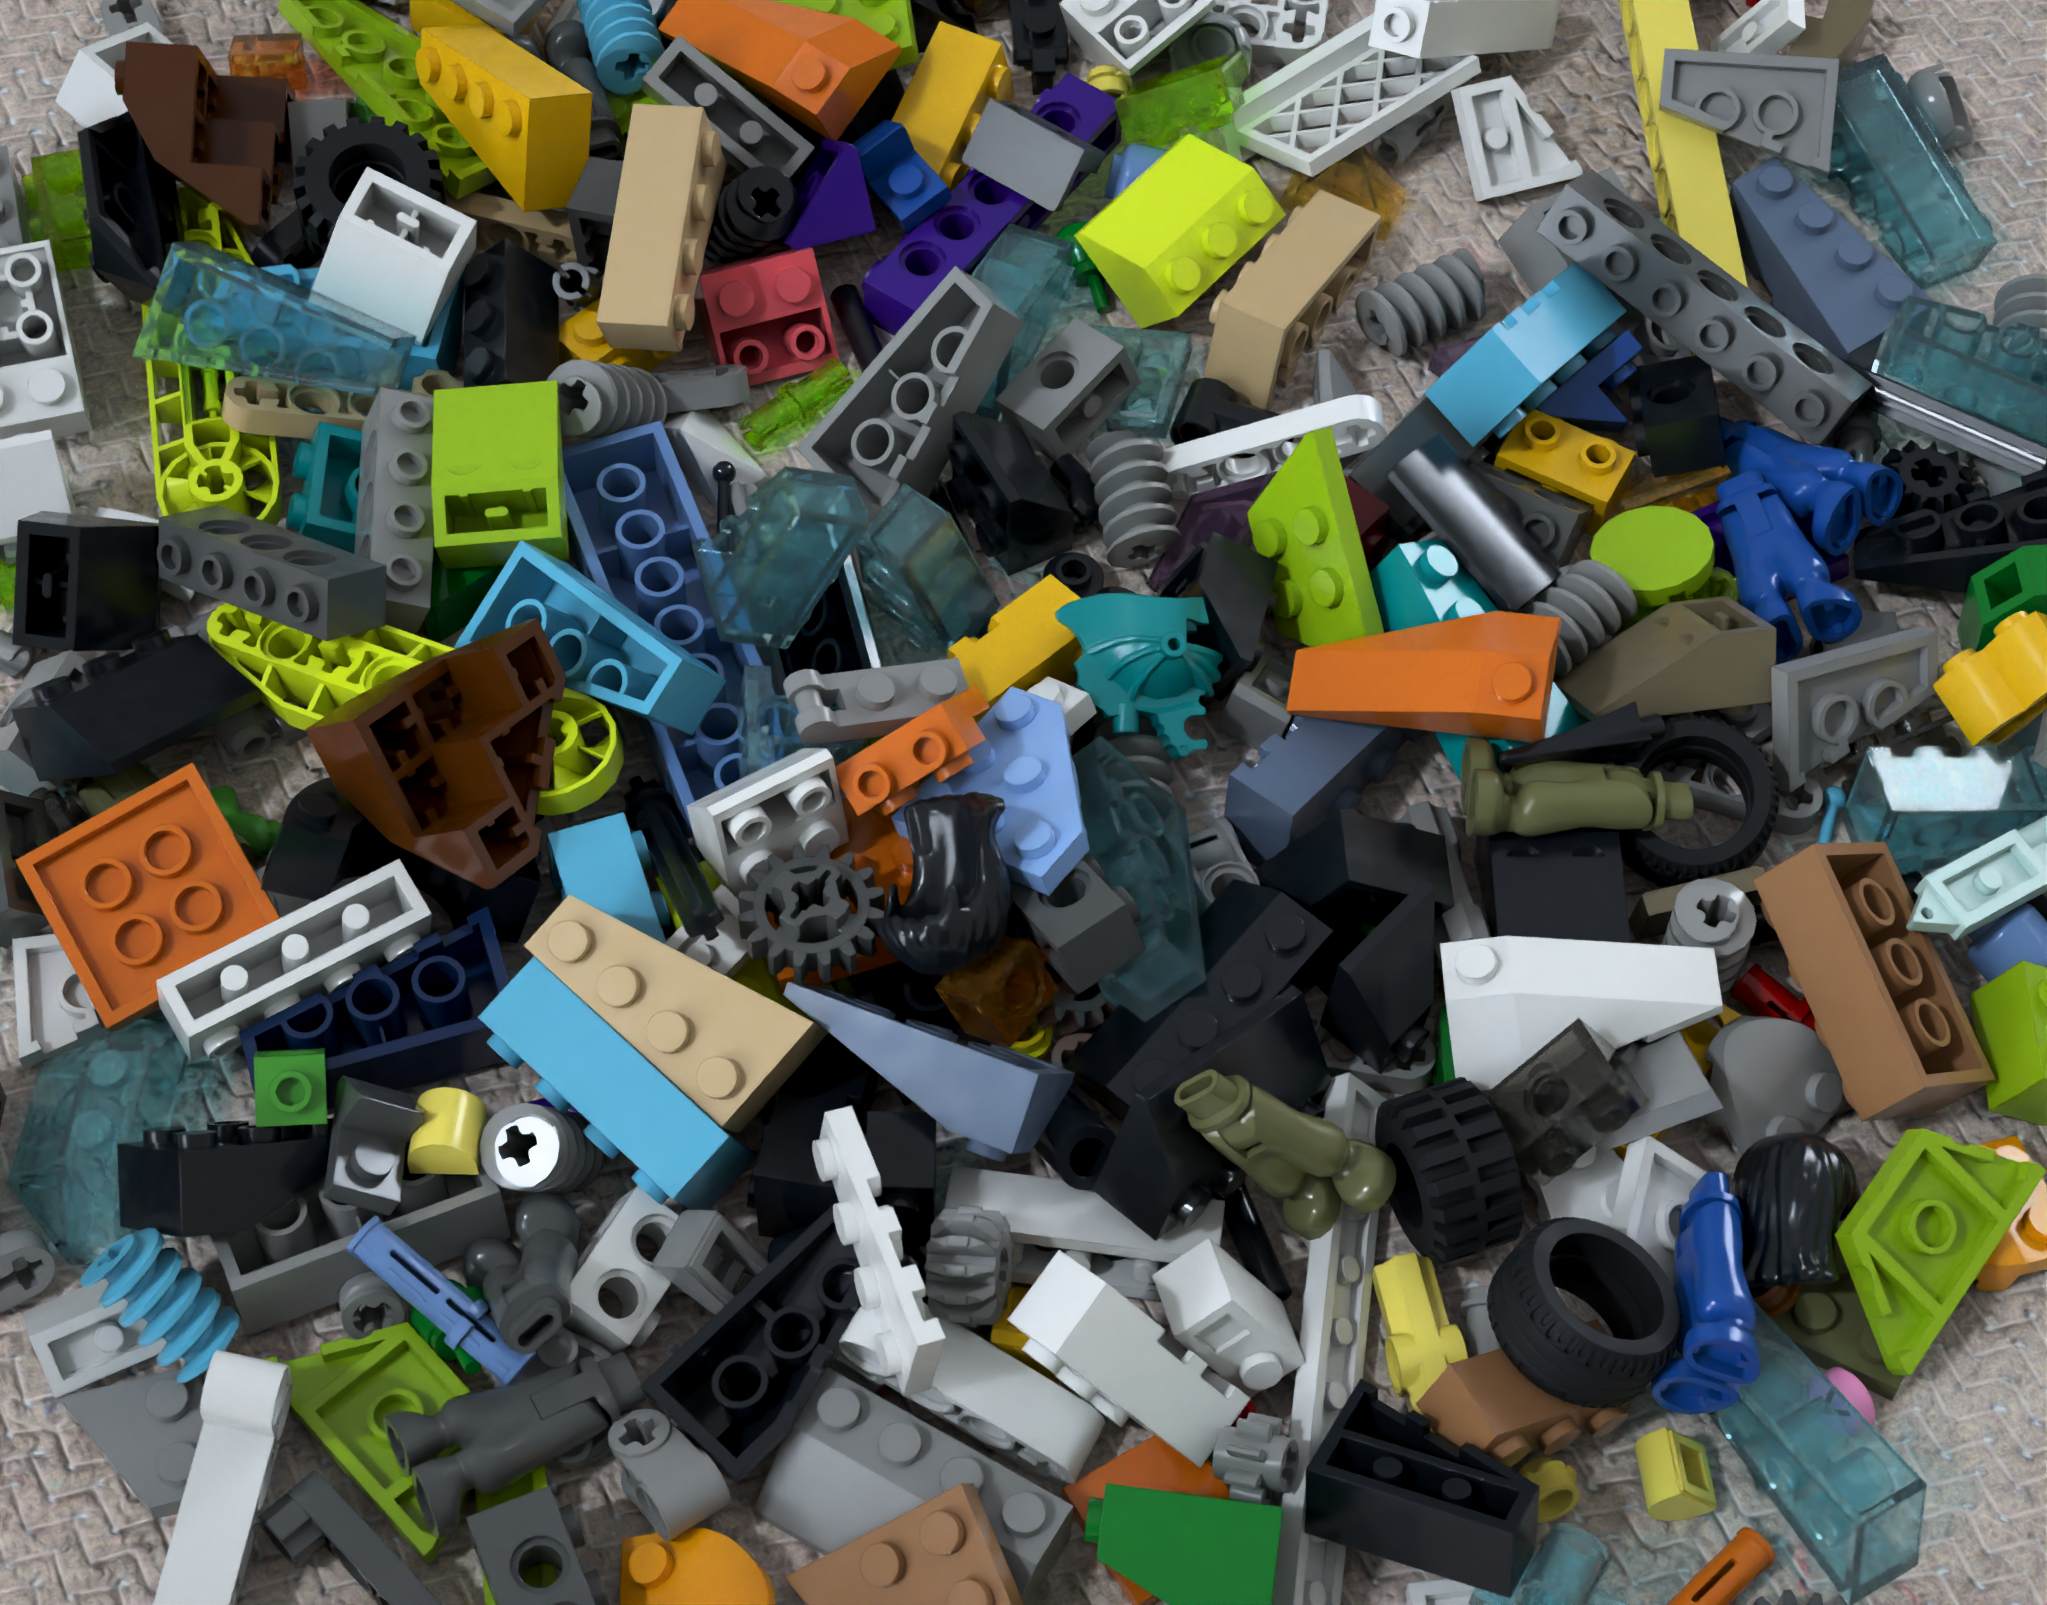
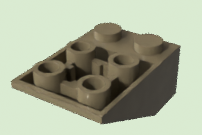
[1553,596,1776,721]

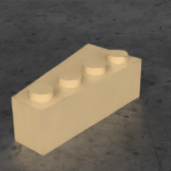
[524,894,829,1133]

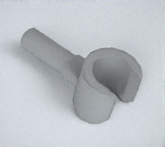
[0,627,34,678]

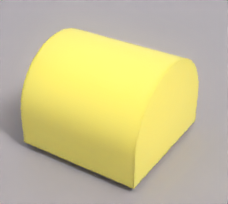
[407,1087,488,1175]
[1634,1427,1717,1521]

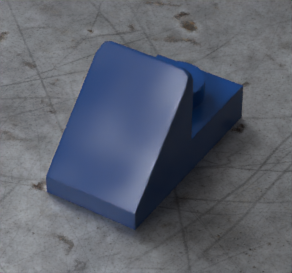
[851,120,953,233]
[1536,330,1643,433]

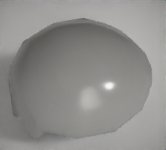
[1168,11,1253,105]
[1902,64,1974,152]

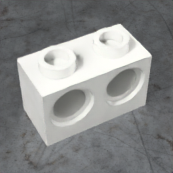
[565,1185,679,1354]

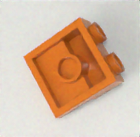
[835,685,990,816]

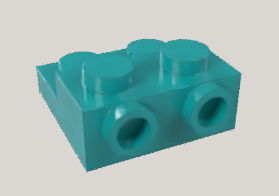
[286,421,362,553]

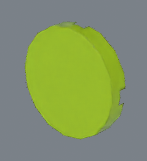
[1589,506,1715,606]

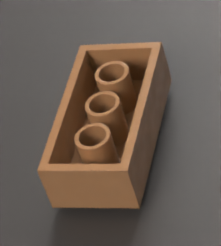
[1753,842,1996,1122]

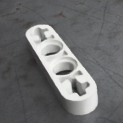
[1159,394,1385,500]

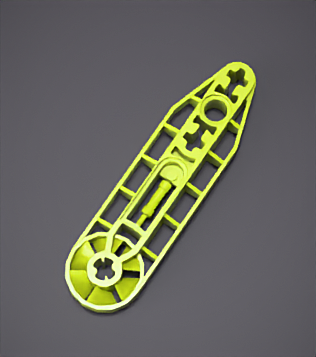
[141,187,284,525]
[207,603,624,816]

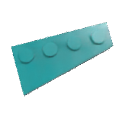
[1369,539,1585,782]

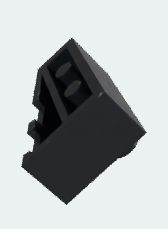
[747,1033,879,1238]
[1305,1378,1539,1598]

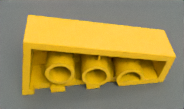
[415,23,592,212]
[869,574,1083,786]

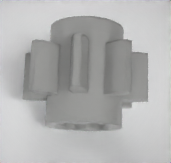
[1212,1412,1299,1504]

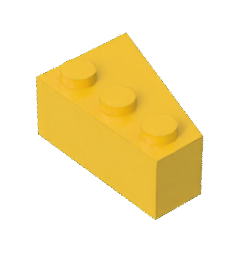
[892,21,1015,191]

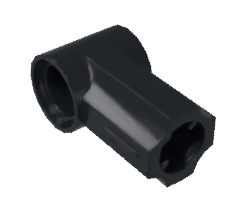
[1169,378,1294,458]

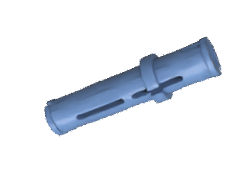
[346,1216,536,1386]

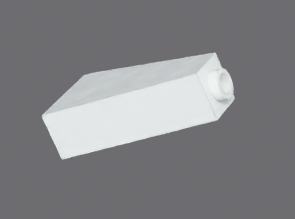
[1368,0,1561,59]

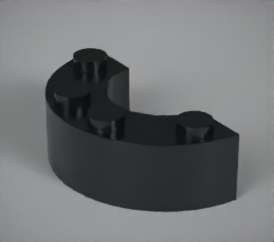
[261,777,542,943]

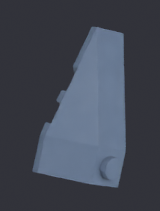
[783,982,1075,1162]

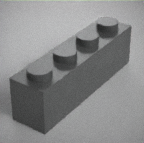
[1347,396,1512,544]

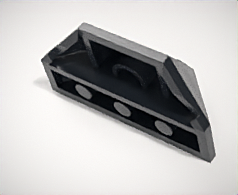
[77,111,196,319]

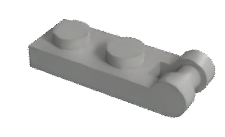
[783,658,969,745]

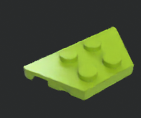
[1247,427,1384,647]
[1835,1128,2047,1376]
[263,1322,471,1566]

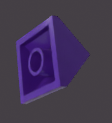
[774,138,876,250]

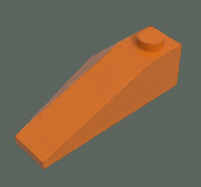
[657,0,902,140]
[1286,611,1562,743]

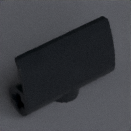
[1387,433,1562,613]

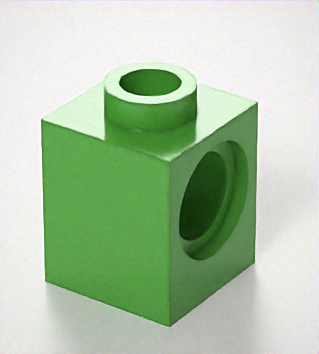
[254,1048,327,1127]

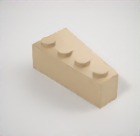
[596,103,727,352]
[1203,189,1382,411]

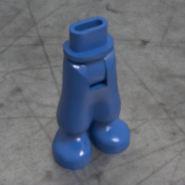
[1713,417,1903,556]
[1716,470,1863,665]
[1651,1171,1760,1415]

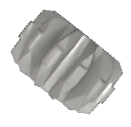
[924,1205,1014,1327]

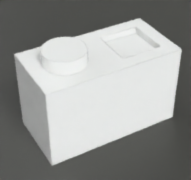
[1152,1238,1306,1398]

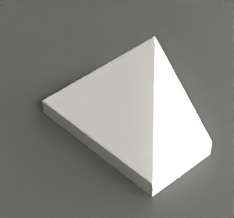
[663,409,768,509]

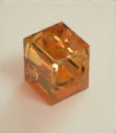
[935,936,1060,1048]

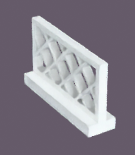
[1218,13,1481,177]

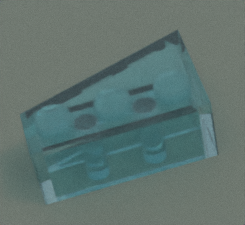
[971,223,1078,422]
[692,466,870,649]

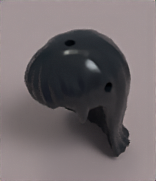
[876,792,1013,976]
[1731,1132,1861,1289]

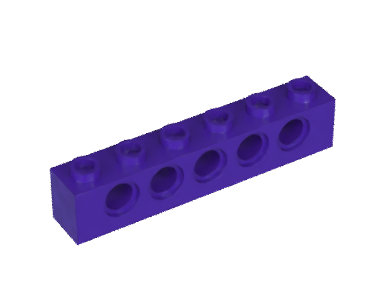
[862,73,1123,336]

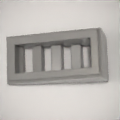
[653,1210,769,1315]

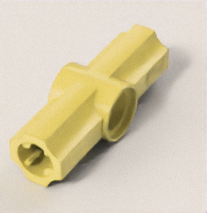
[1372,1252,1468,1434]

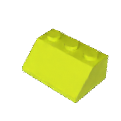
[1074,134,1286,329]

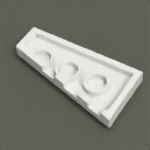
[812,1105,946,1397]

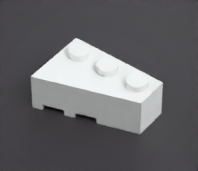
[1007,1250,1251,1468]

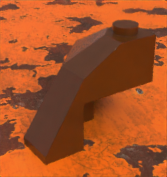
[114,41,295,237]
[306,618,566,890]

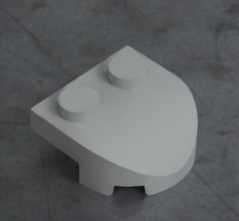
[1704,1015,1847,1155]

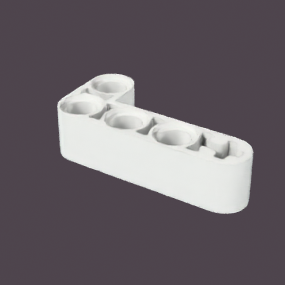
[824,1302,1105,1487]
[153,1350,293,1605]

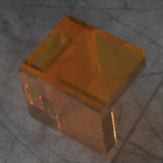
[228,32,308,90]

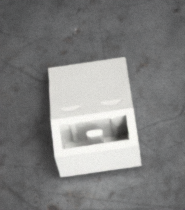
[0,239,93,440]

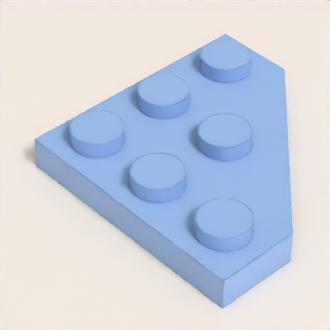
[891,686,1090,896]

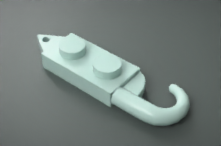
[1906,815,2047,941]

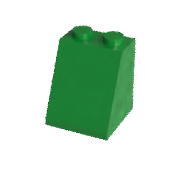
[1084,1483,1283,1605]

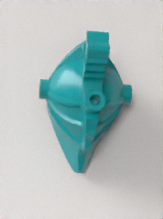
[1055,593,1223,760]

